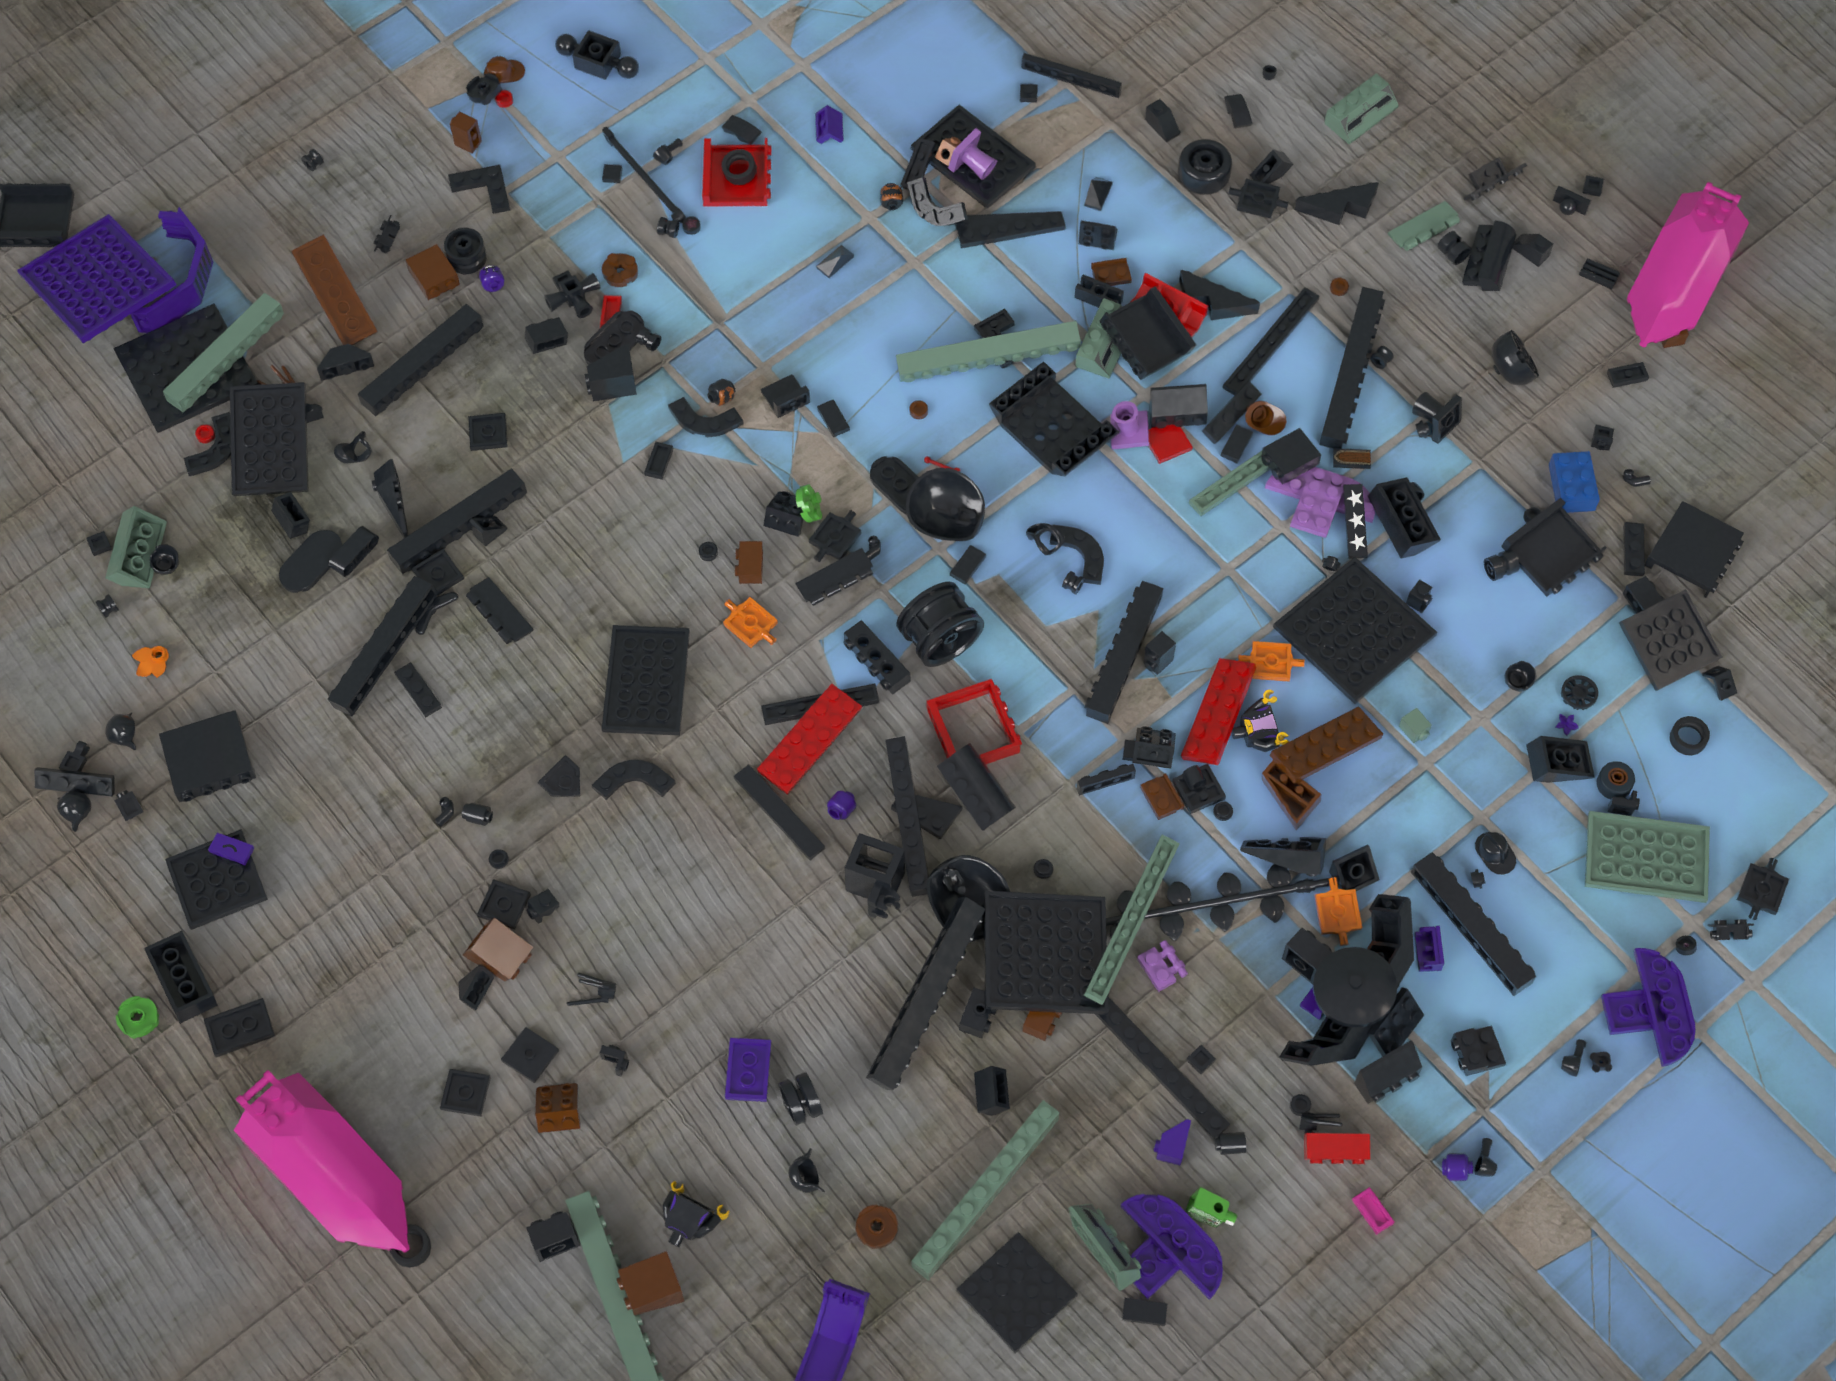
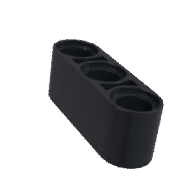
[328,526,379,577]

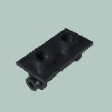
[373,215,400,253]
[1708,919,1754,941]

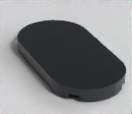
[584,310,645,365]
[870,456,918,514]
[279,530,342,593]

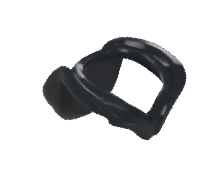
[334,431,372,464]
[1026,523,1064,556]

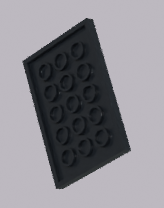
[911,104,1036,209]
[230,382,309,496]
[601,625,690,736]

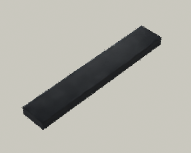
[1021,53,1122,98]
[761,683,879,725]
[734,764,825,860]

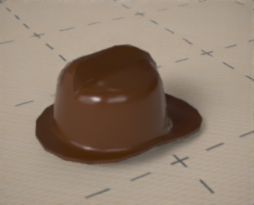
[484,56,525,83]
[1245,401,1287,436]

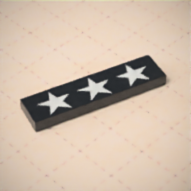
[1343,484,1368,559]

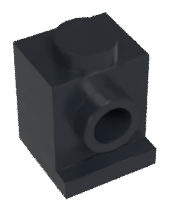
[1406,579,1433,613]

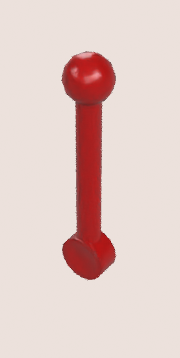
[924,456,960,472]

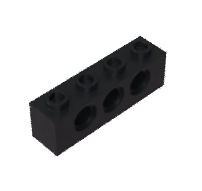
[843,620,911,695]

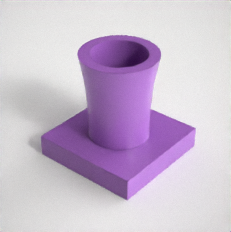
[948,128,997,180]
[1110,401,1149,450]

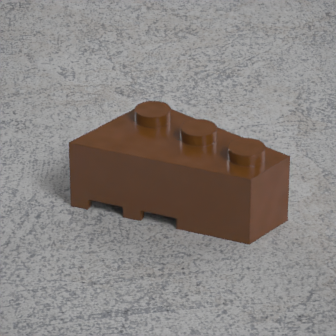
[1262,760,1322,830]

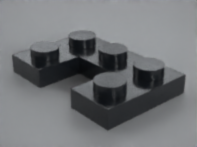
[974,309,1015,369]

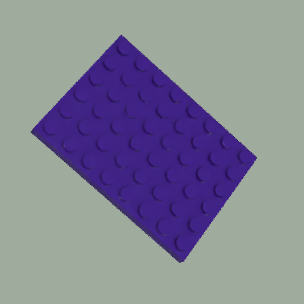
[17,214,176,343]

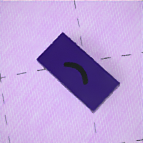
[208,833,254,865]

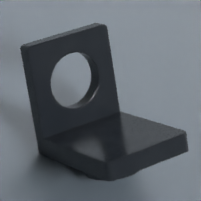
[1702,666,1737,701]

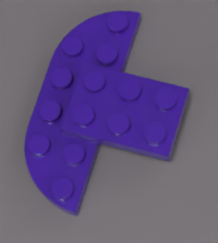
[1601,948,1696,1067]
[1120,1194,1223,1300]

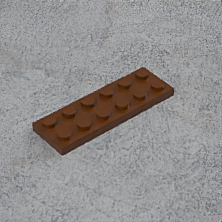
[291,234,378,345]
[1270,706,1383,784]

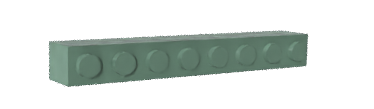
[163,293,284,412]

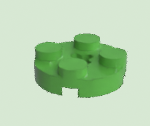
[796,484,822,523]
[116,996,159,1039]

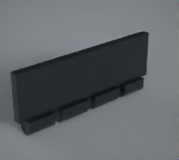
[795,548,873,606]
[466,577,533,644]

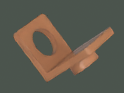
[935,137,961,166]

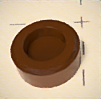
[1330,278,1349,296]
[910,400,928,420]

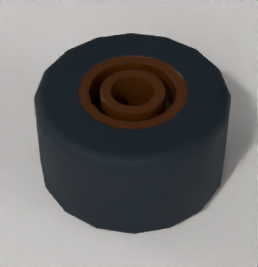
[1596,761,1635,800]

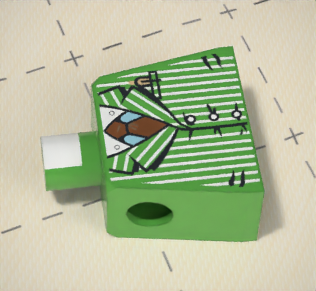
[1185,1187,1237,1227]

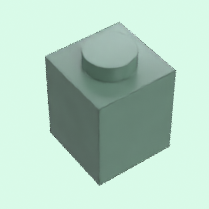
[1399,708,1432,743]

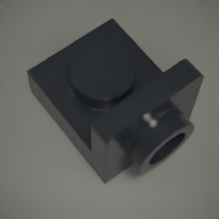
[114,790,144,821]
[1607,790,1640,816]

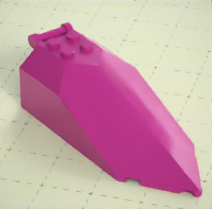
[1627,182,1749,347]
[234,1070,410,1252]

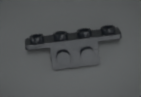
[1464,157,1527,201]

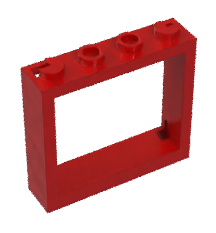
[926,679,1022,764]

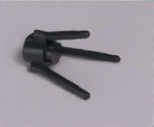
[567,973,616,1006]
[1299,1112,1343,1134]

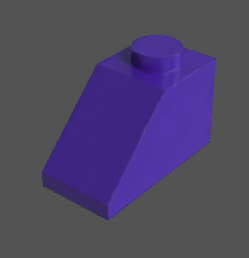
[1153,1119,1191,1166]

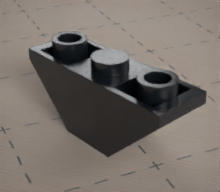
[317,344,374,381]

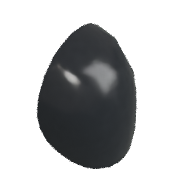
[906,468,985,541]
[927,855,1010,941]

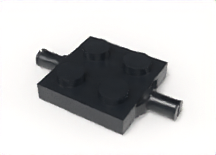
[1228,178,1289,219]
[809,510,861,562]
[1736,858,1789,920]

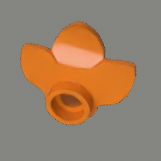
[132,646,169,678]

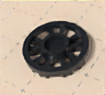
[1561,675,1599,710]

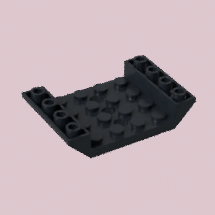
[989,361,1120,476]

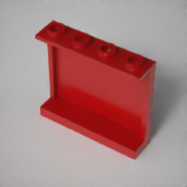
[702,138,772,207]

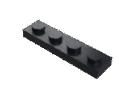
[1202,381,1262,444]
[34,767,115,796]

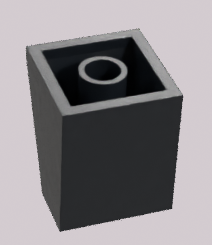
[584,344,637,401]

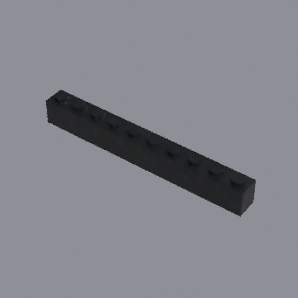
[1319,286,1385,449]
[866,897,985,1090]

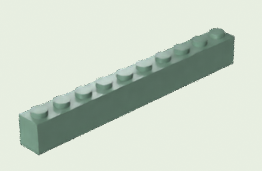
[896,321,1081,382]
[912,1100,1060,1281]
[565,1191,664,1381]

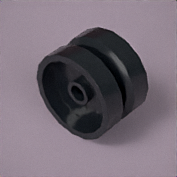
[444,227,487,274]
[778,1072,823,1125]

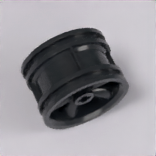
[896,581,984,667]

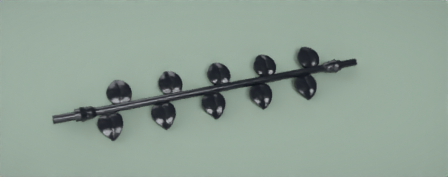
[1106,864,1333,941]

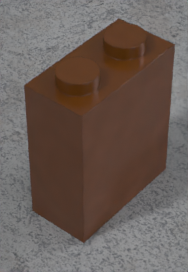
[405,244,460,300]

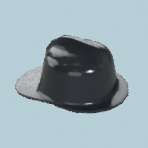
[1475,832,1516,875]

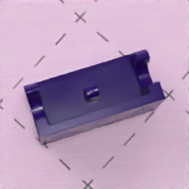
[1415,926,1445,972]

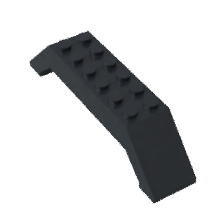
[1279,894,1414,1066]

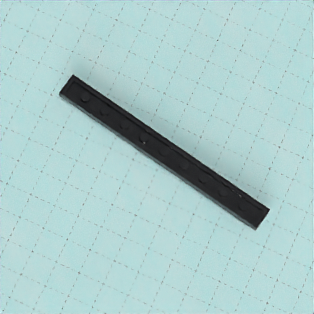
[1095,997,1230,1140]

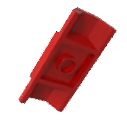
[1130,273,1209,337]

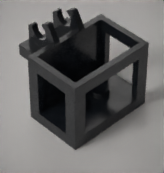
[844,833,905,919]

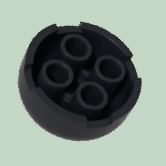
[1492,330,1539,386]

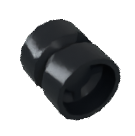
[1437,231,1472,265]
[1484,549,1520,581]

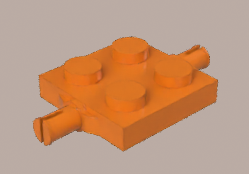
[723,597,778,648]
[1238,641,1305,682]
[1315,877,1362,946]

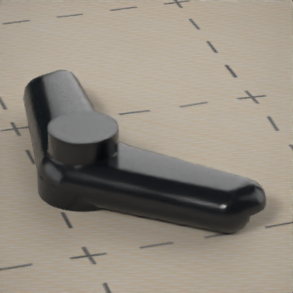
[415,592,459,635]

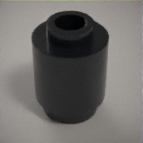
[462,803,493,826]

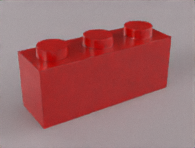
[1304,1133,1370,1164]

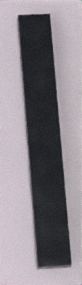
[1223,287,1320,395]

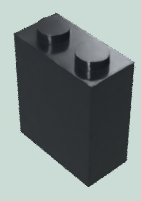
[1261,428,1321,485]

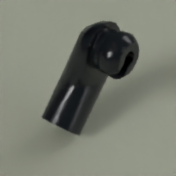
[866,535,881,561]
[434,797,454,827]

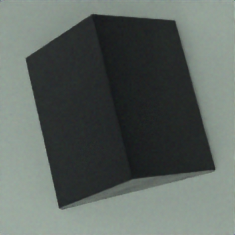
[1329,844,1380,891]

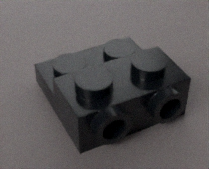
[1451,1026,1506,1076]

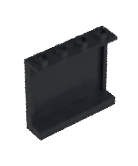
[0,183,75,247]
[1099,286,1196,380]
[1501,498,1607,597]
[1645,501,1744,598]
[159,710,256,803]

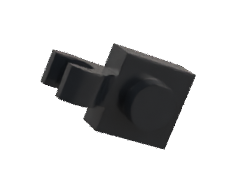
[59,740,90,772]

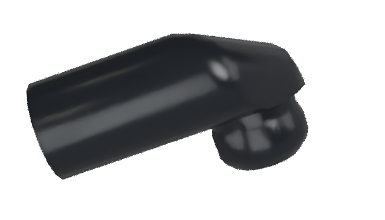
[1622,469,1651,487]

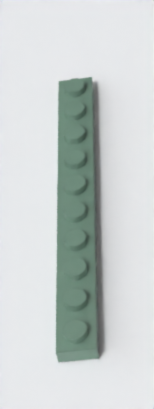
[1084,834,1180,1005]

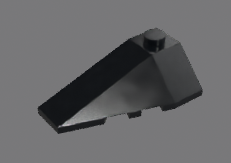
[372,459,408,538]
[1240,837,1326,876]

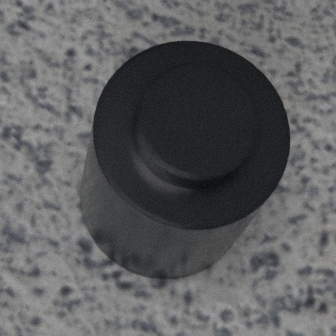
[1215,1132,1246,1155]

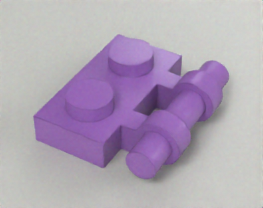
[1137,940,1188,992]

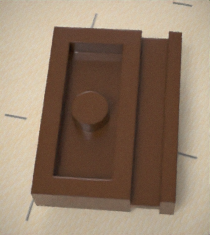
[1091,258,1132,286]
[1140,773,1184,820]

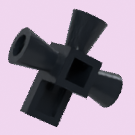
[544,270,601,318]

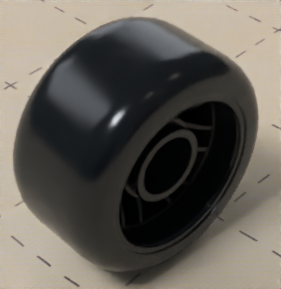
[1178,139,1232,195]

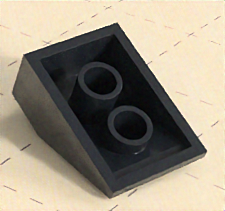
[1526,736,1595,783]

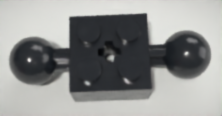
[555,30,639,80]

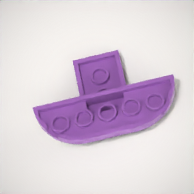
[1265,467,1375,538]

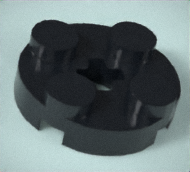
[466,74,502,105]

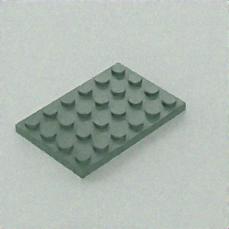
[1585,811,1710,903]

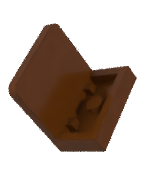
[535,1083,580,1133]

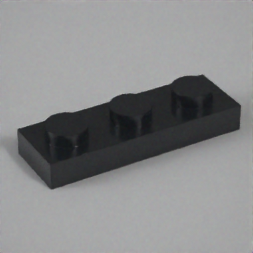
[900,138,936,190]
[1623,522,1645,577]
[394,662,442,718]
[1077,764,1136,796]

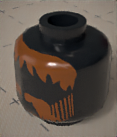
[880,183,904,211]
[707,378,736,406]

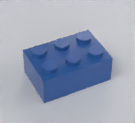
[1548,451,1600,513]

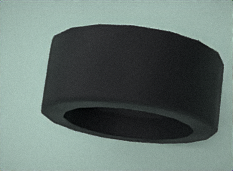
[722,149,757,185]
[1670,716,1710,756]
[389,1224,431,1268]

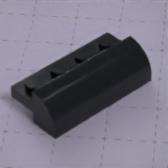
[1462,221,1516,291]
[937,743,1016,831]

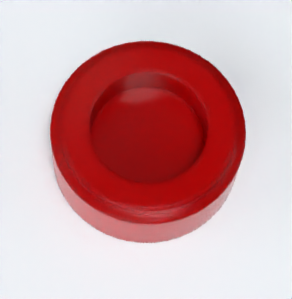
[495,90,513,108]
[195,424,215,444]

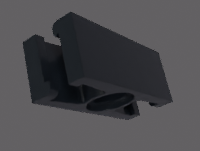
[1074,274,1124,308]

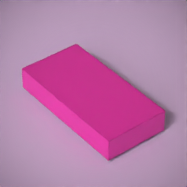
[1352,1187,1395,1235]

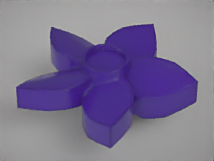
[1555,714,1579,736]

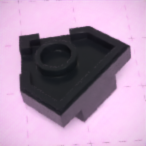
[538,755,580,797]

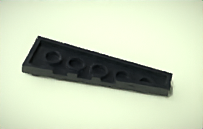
[955,211,1066,249]

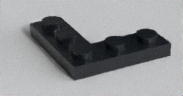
[448,164,510,214]

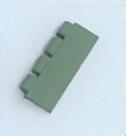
[1388,201,1460,251]

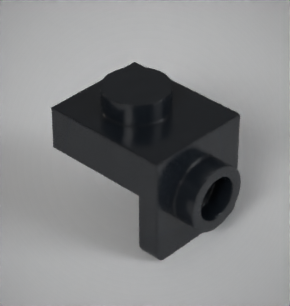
[1591,425,1614,451]
[526,889,559,924]
[599,1045,629,1077]

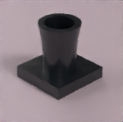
[1412,392,1462,444]

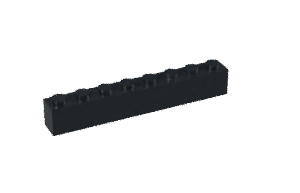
[358,304,484,416]
[387,468,527,574]
[327,576,438,717]
[1084,581,1164,724]
[885,736,929,897]
[1411,852,1536,996]

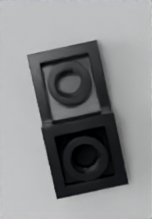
[1224,94,1253,128]
[722,115,762,145]

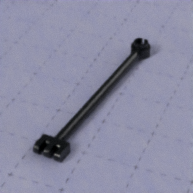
[602,127,686,223]

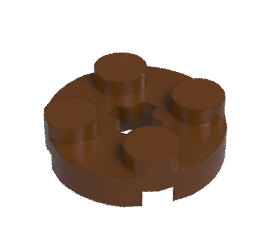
[602,253,638,287]
[856,1205,898,1249]

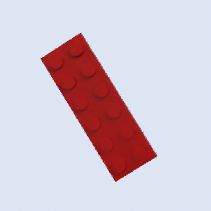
[1181,658,1257,765]
[757,683,862,795]

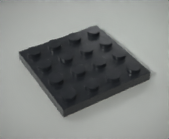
[1619,589,1723,691]
[165,829,268,930]
[956,1232,1078,1353]

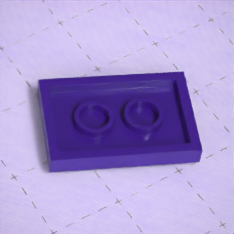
[725,1038,772,1102]

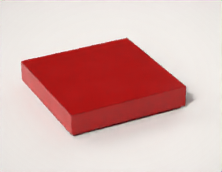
[1149,424,1193,464]

